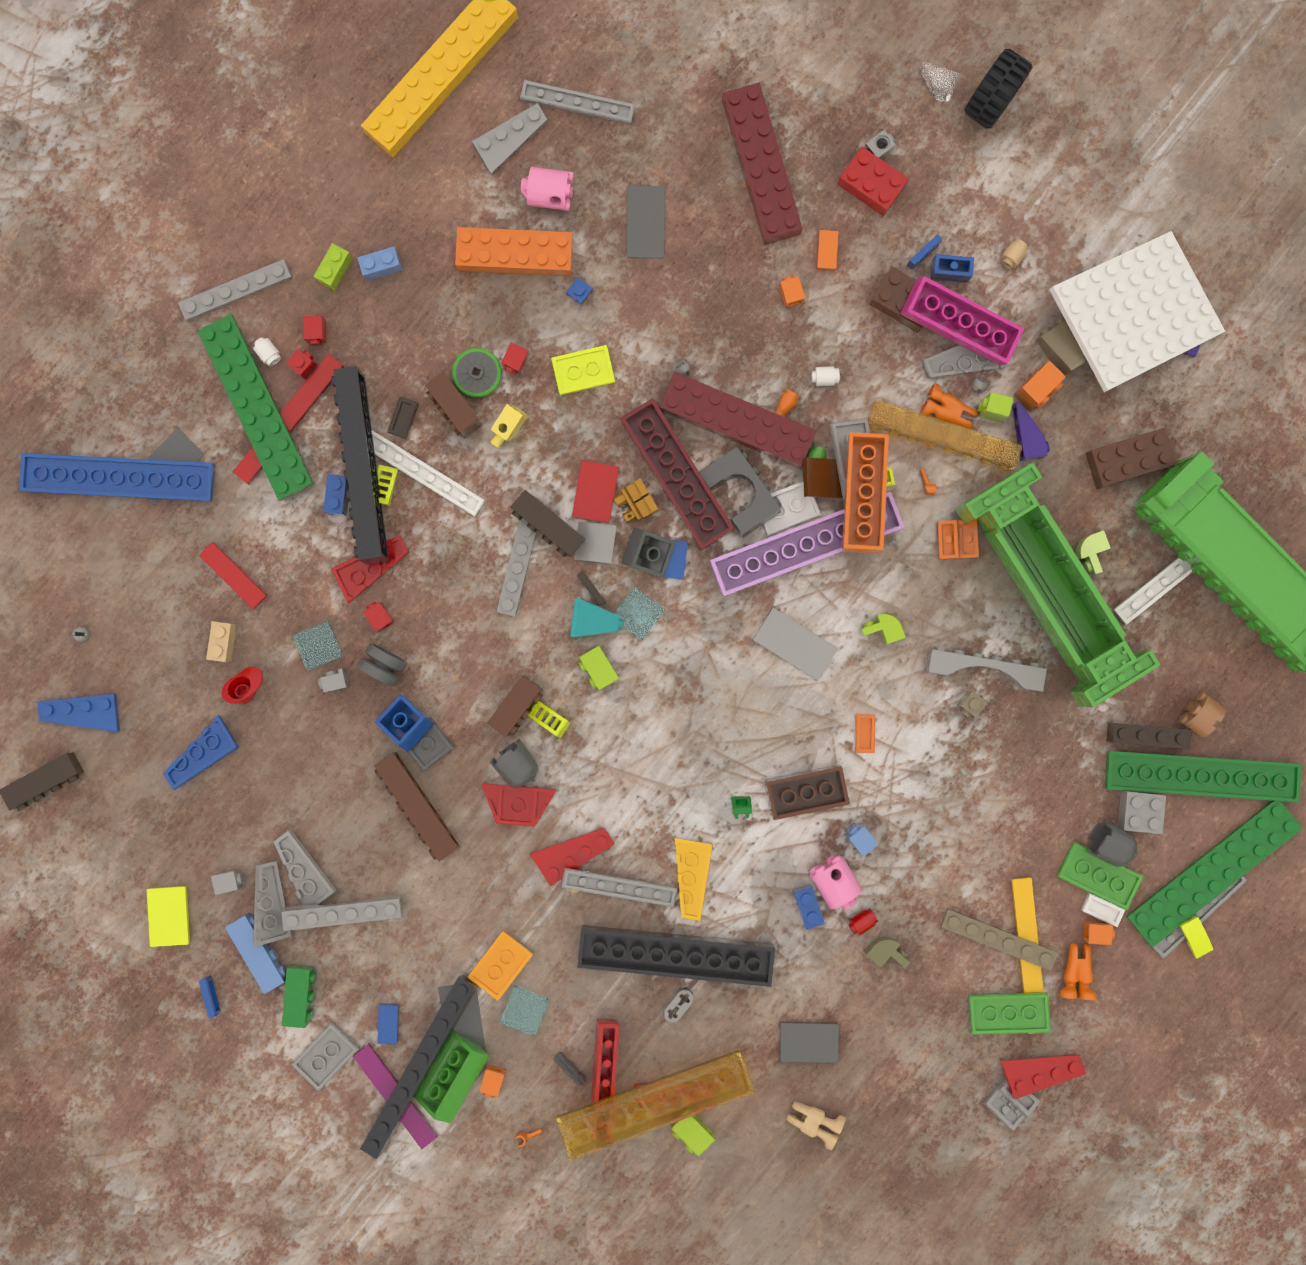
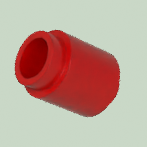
[848,908,878,936]

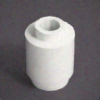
[253,337,281,367]
[811,366,840,386]

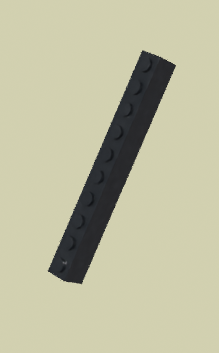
[360,975,478,1159]

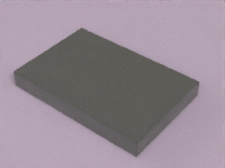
[780,1022,839,1063]

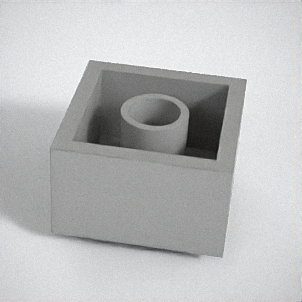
[1117,790,1166,834]

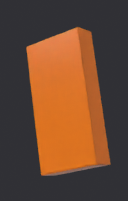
[817,230,839,271]
[855,714,876,753]

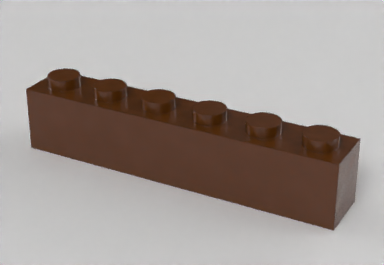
[374,752,461,861]

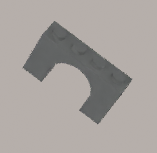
[699,447,782,538]

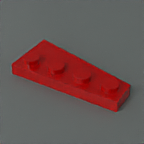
[331,535,409,603]
[530,827,615,886]
[1000,1054,1086,1099]

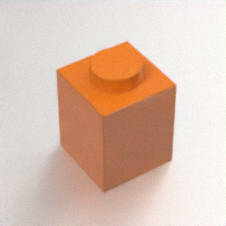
[779,276,805,308]
[1083,921,1115,945]
[479,1065,506,1098]

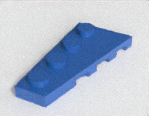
[37,694,120,732]
[163,715,239,790]

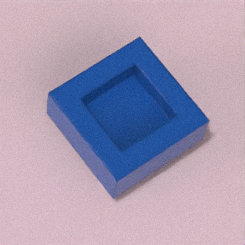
[566,277,593,305]

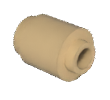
[1000,239,1028,269]

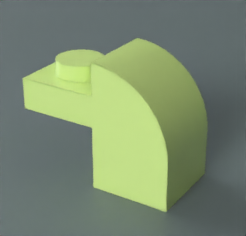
[1076,530,1110,575]

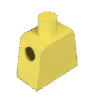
[490,404,529,448]

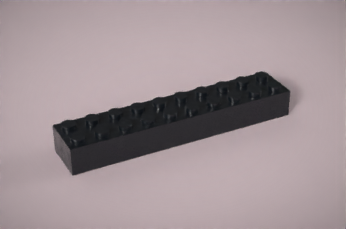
[331,366,389,565]
[577,925,775,987]

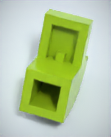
[859,614,906,644]

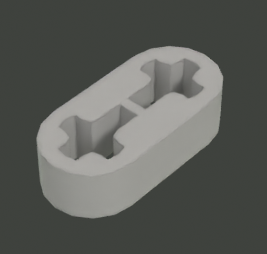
[664,988,693,1023]

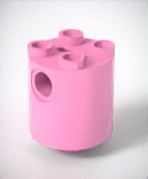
[521,167,574,211]
[809,854,863,910]

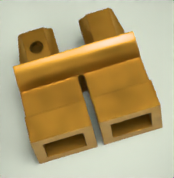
[614,478,659,523]

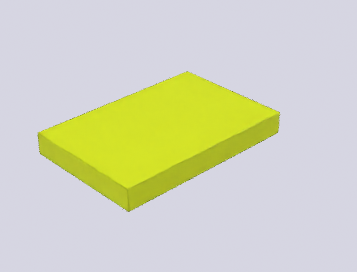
[551,345,615,396]
[147,886,190,947]

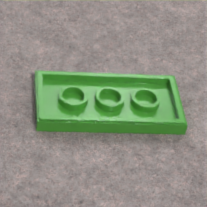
[1056,842,1144,910]
[969,992,1051,1035]

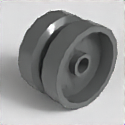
[356,643,407,687]

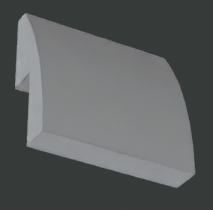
[574,522,617,564]
[983,1079,1040,1131]

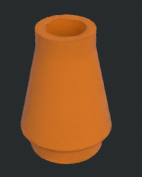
[774,389,800,417]

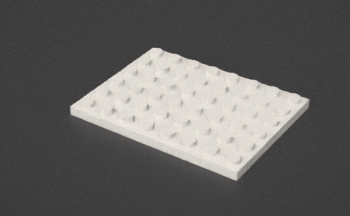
[1049,231,1225,392]

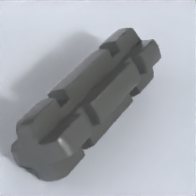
[554,1052,586,1086]

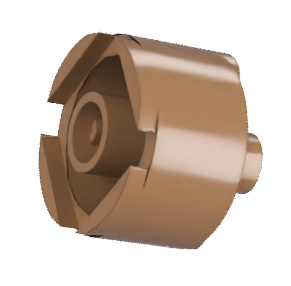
[1179,691,1226,738]

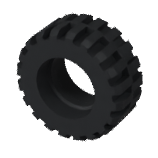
[964,49,1033,129]

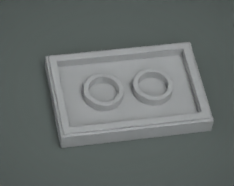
[291,1021,360,1092]

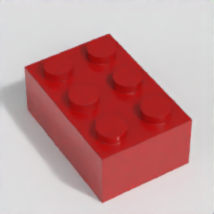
[837,147,909,217]

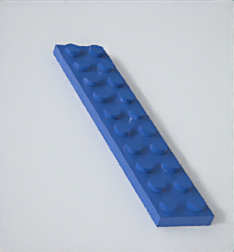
[19,453,214,502]

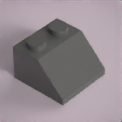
[621,527,675,578]

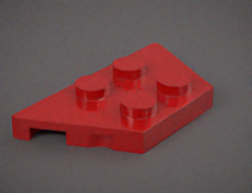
[482,783,556,827]

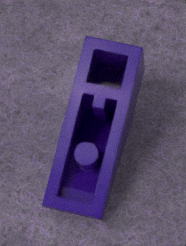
[1012,401,1049,461]

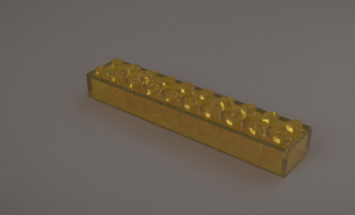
[555,1050,755,1161]

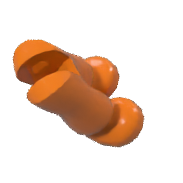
[919,383,979,430]
[1059,943,1097,1000]

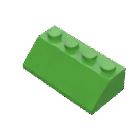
[415,1031,490,1123]

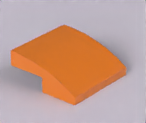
[938,519,980,559]

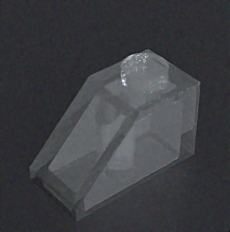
[919,61,959,102]

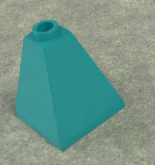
[570,598,623,638]

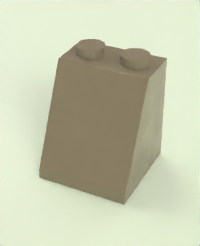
[1036,317,1087,376]

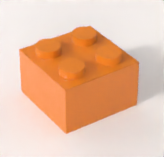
[1013,360,1066,411]

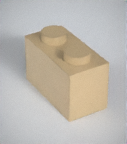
[206,621,237,662]

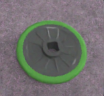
[452,348,502,398]

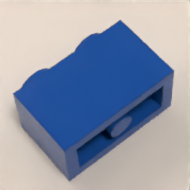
[930,254,974,282]
[323,474,349,516]
[793,884,825,930]

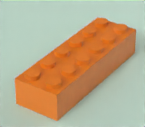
[455,227,573,276]
[842,432,889,554]

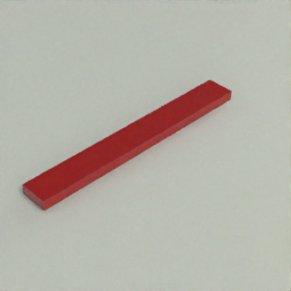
[232,354,344,485]

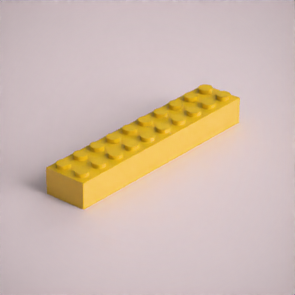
[361,0,519,158]

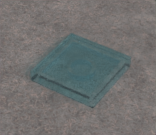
[614,587,665,640]
[293,621,344,671]
[500,985,550,1036]

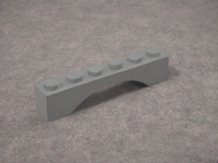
[926,646,1047,692]
[282,894,403,931]

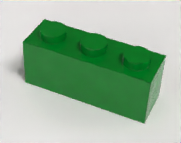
[282,964,316,1028]

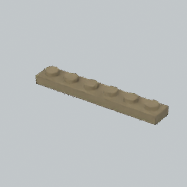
[941,908,1058,971]

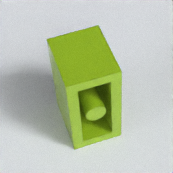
[314,243,353,291]
[977,392,1014,423]
[579,646,619,690]
[671,1107,715,1157]

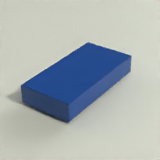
[907,234,942,269]
[664,539,688,580]
[199,975,221,1018]
[377,1004,399,1044]

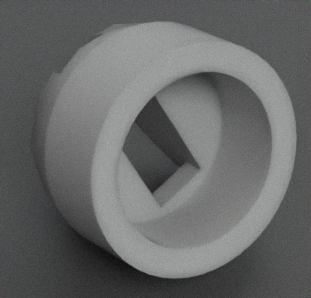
[673,360,690,376]
[972,377,990,393]
[73,627,90,642]

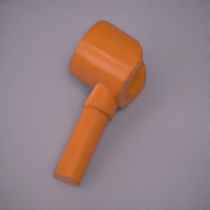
[920,469,937,495]
[515,1128,542,1147]

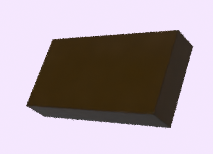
[387,397,419,439]
[577,571,606,606]

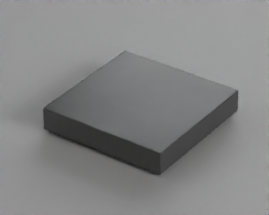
[409,717,454,771]

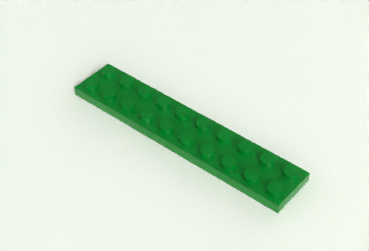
[197,314,314,501]
[1105,751,1302,803]
[1126,801,1303,948]

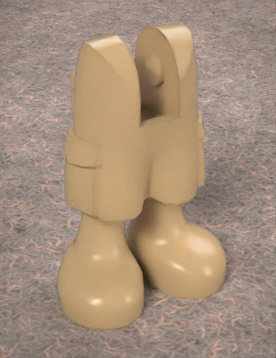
[786,1101,846,1151]

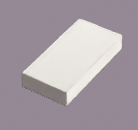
[1081,893,1125,927]

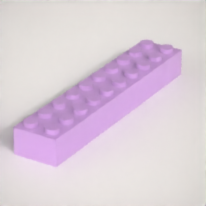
[709,492,905,597]

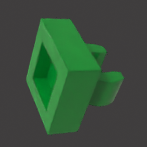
[731,796,752,819]

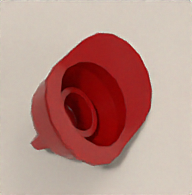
[221,667,263,704]

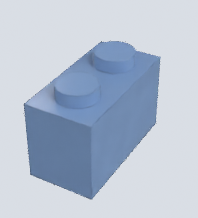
[357,247,403,281]
[844,823,878,857]

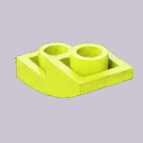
[1179,916,1213,959]

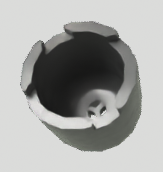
[490,739,538,788]
[1086,819,1137,867]

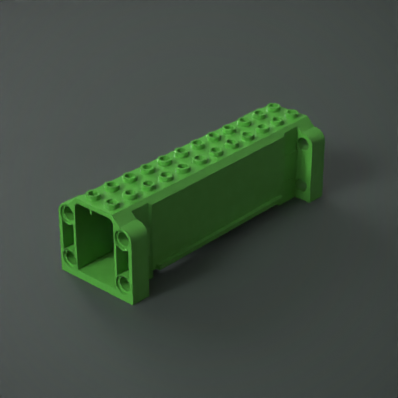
[1133,451,1306,672]
[955,462,1160,707]

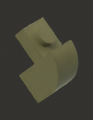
[864,936,910,969]

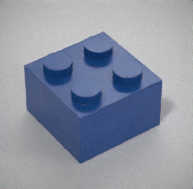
[375,694,434,752]

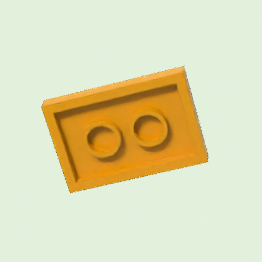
[467,930,534,1001]

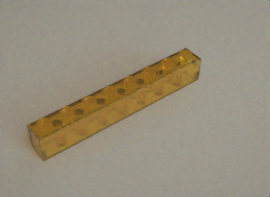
[868,400,1023,471]

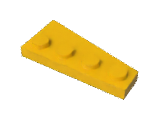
[675,838,713,921]

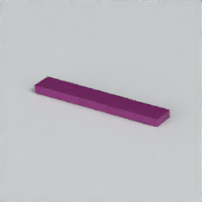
[353,1043,438,1150]

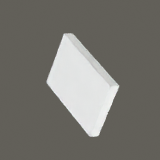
[763,481,821,536]

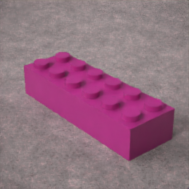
[900,276,1024,366]

